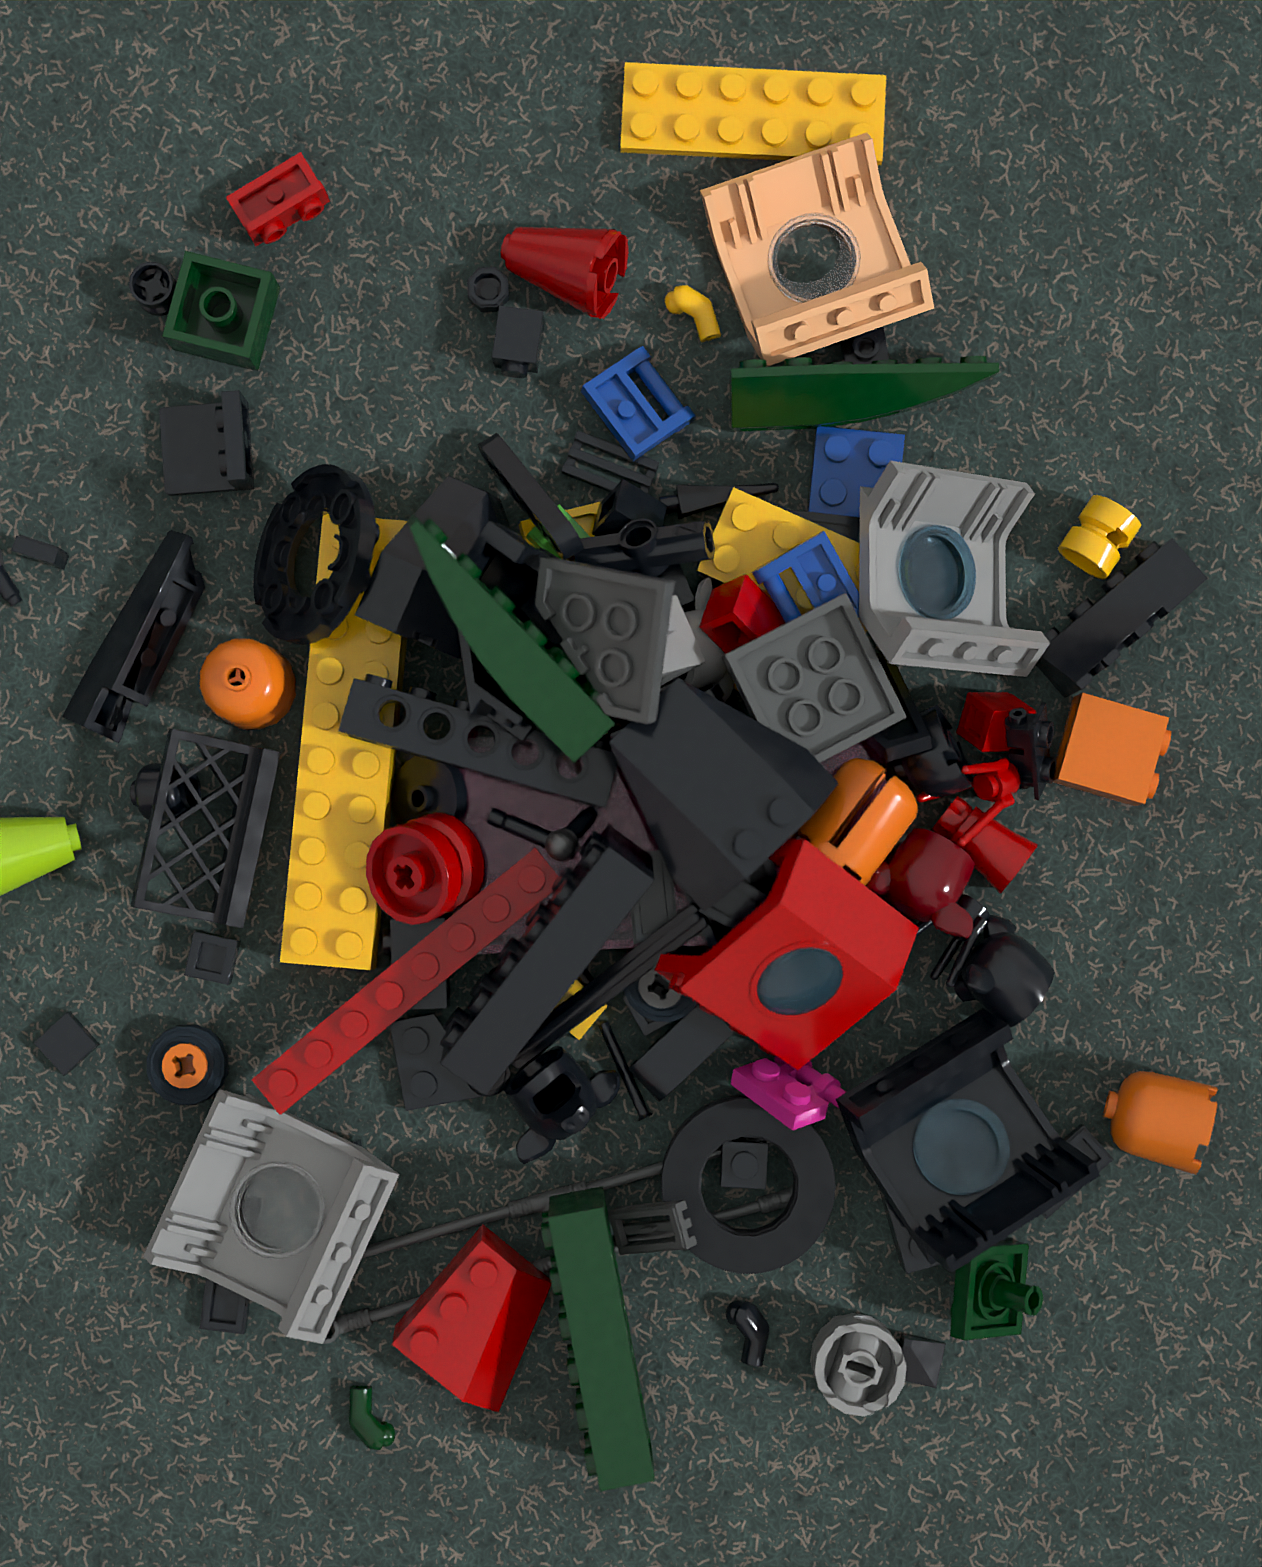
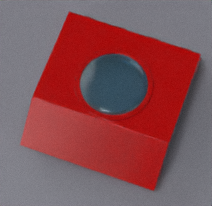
[654,839,919,1071]

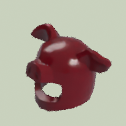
[866,828,975,939]

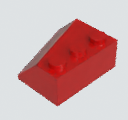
[392,1224,551,1413]

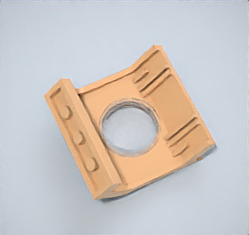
[700,132,934,367]

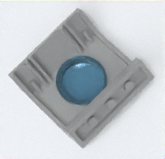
[859,460,1050,677]

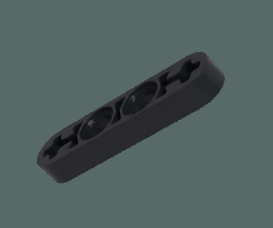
[478,433,584,560]

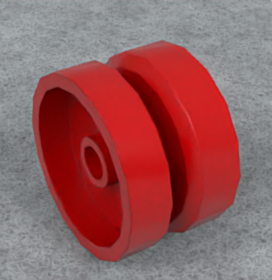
[366,812,484,925]

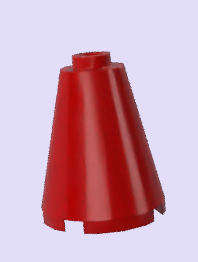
[501,227,628,319]

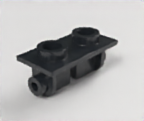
[1005,702,1056,800]

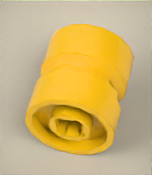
[1058,495,1141,579]

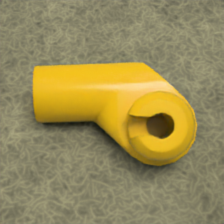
[665,285,721,342]

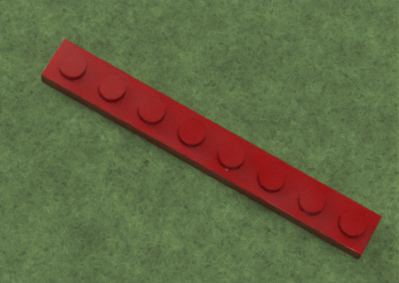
[251,848,558,1115]

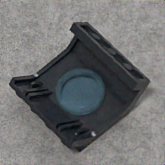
[836,1008,1100,1273]

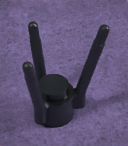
[915,894,990,987]

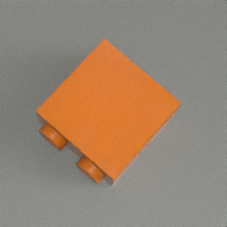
[1053,693,1171,806]

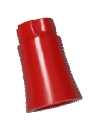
[932,796,1038,894]

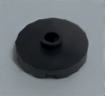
[392,756,467,825]

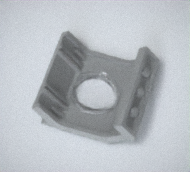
[143,1089,400,1344]

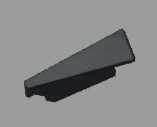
[62,530,205,743]

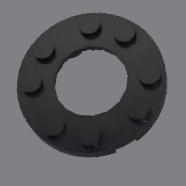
[253,464,380,645]

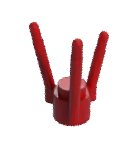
[916,758,1021,847]

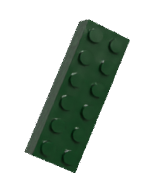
[541,1186,655,1491]

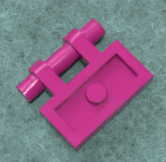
[730,1056,846,1131]

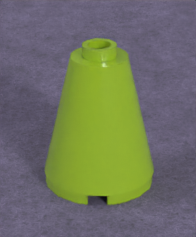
[0,817,82,896]

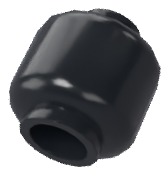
[130,762,201,821]

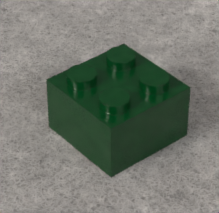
[162,251,280,371]

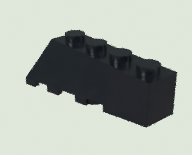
[1036,538,1208,698]

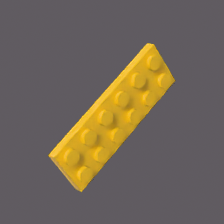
[620,62,886,165]

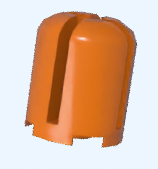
[789,758,918,886]

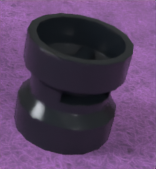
[129,261,177,316]

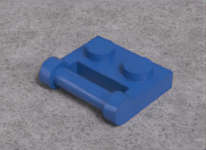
[581,346,696,461]
[751,531,859,623]

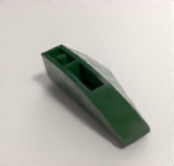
[729,356,999,432]
[407,514,615,762]

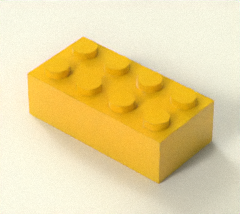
[696,487,867,633]

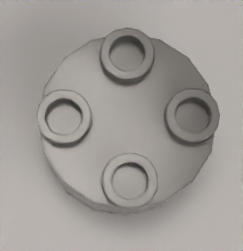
[810,1313,907,1417]

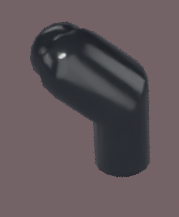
[726,1300,769,1367]

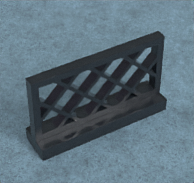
[131,728,281,928]

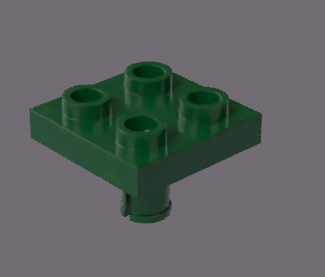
[950,1241,1043,1341]

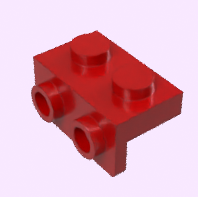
[226,152,330,246]

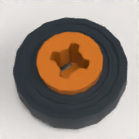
[147,1025,228,1105]

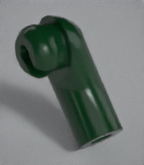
[349,1386,395,1450]

